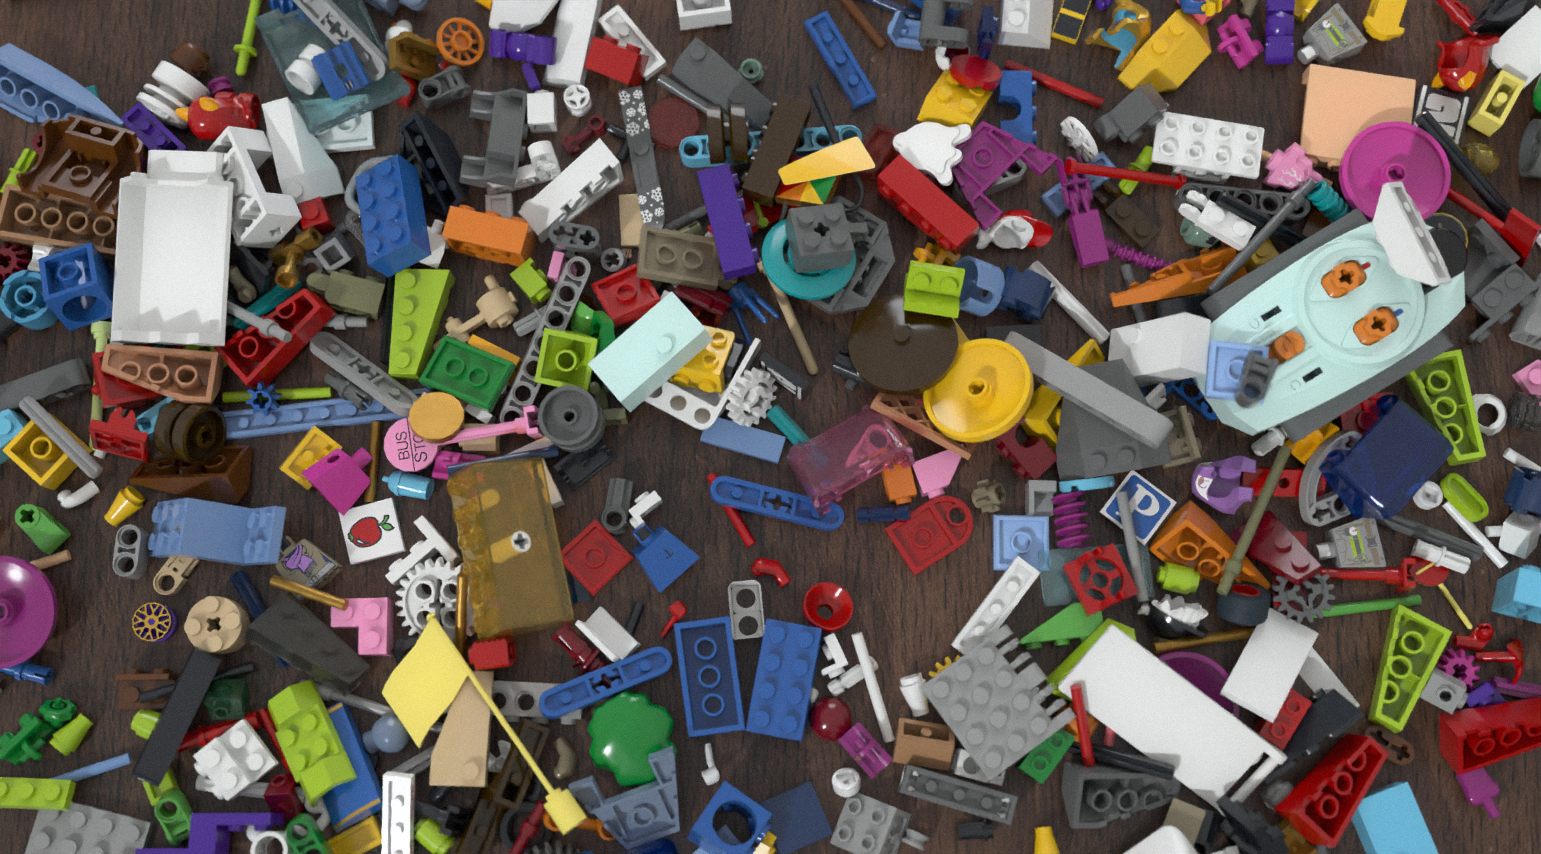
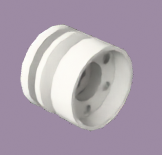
[136,61,210,130]

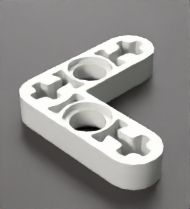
[486,141,561,195]

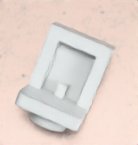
[628,490,663,528]

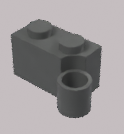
[1093,83,1169,144]

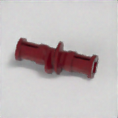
[551,621,620,699]

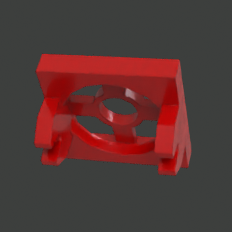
[89,407,151,462]
[1062,543,1139,617]

